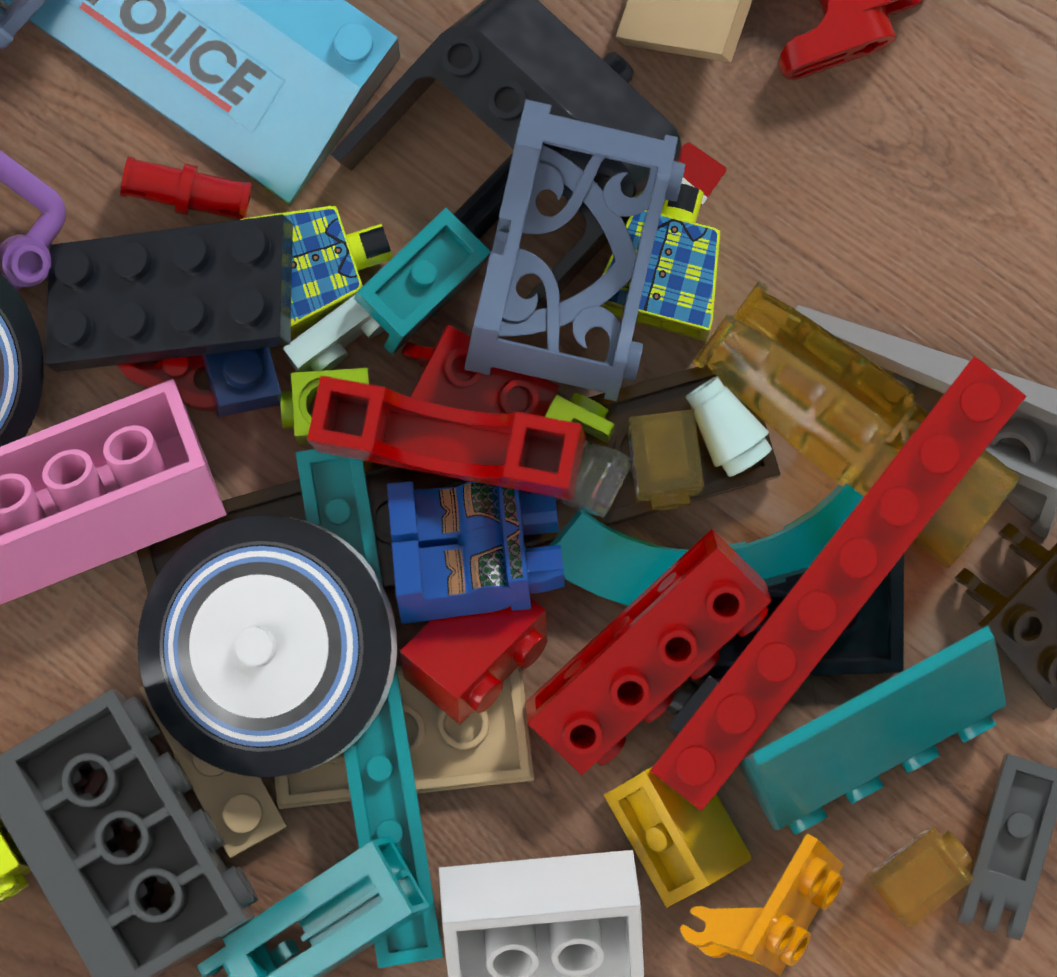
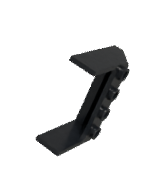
[331,0,682,310]

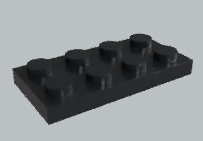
[45,214,293,372]

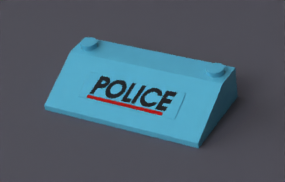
[0,0,400,206]

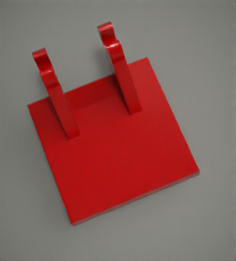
[401,325,559,482]

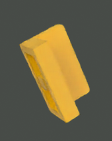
[604,767,751,908]

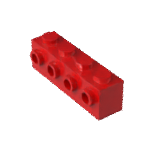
[526,529,772,776]

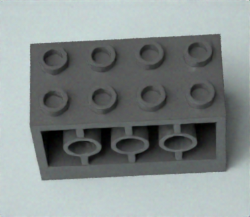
[0,689,259,977]

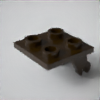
[955,523,1057,710]

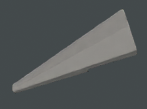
[784,305,1057,539]

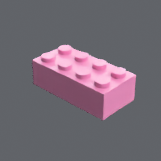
[0,379,227,605]

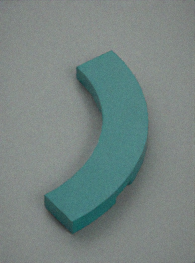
[549,475,868,606]

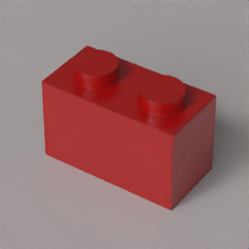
[400,597,547,725]

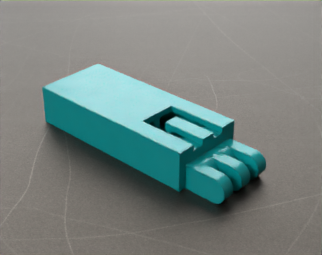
[197,836,430,977]

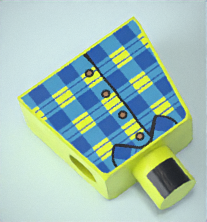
[601,183,720,342]
[240,206,393,340]

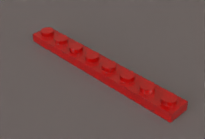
[650,356,1027,811]

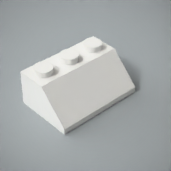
[439,850,644,977]

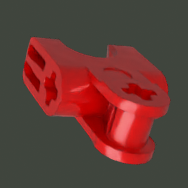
[778,0,925,80]

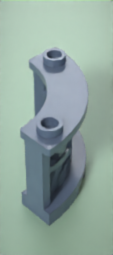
[464,99,685,402]

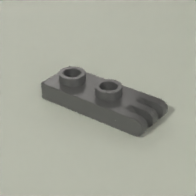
[957,754,1057,941]

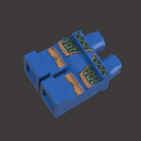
[387,482,565,624]

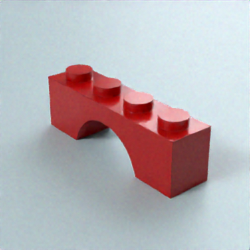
[307,375,586,500]

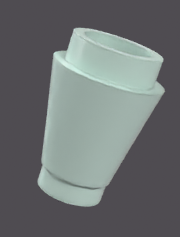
[685,376,772,477]

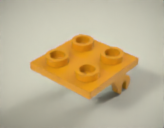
[680,833,844,976]

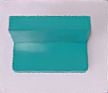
[354,208,491,355]

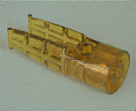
[693,282,1021,569]

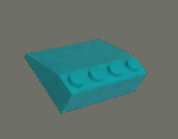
[738,626,1006,835]

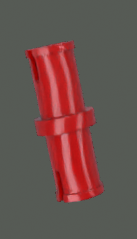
[120,156,252,220]

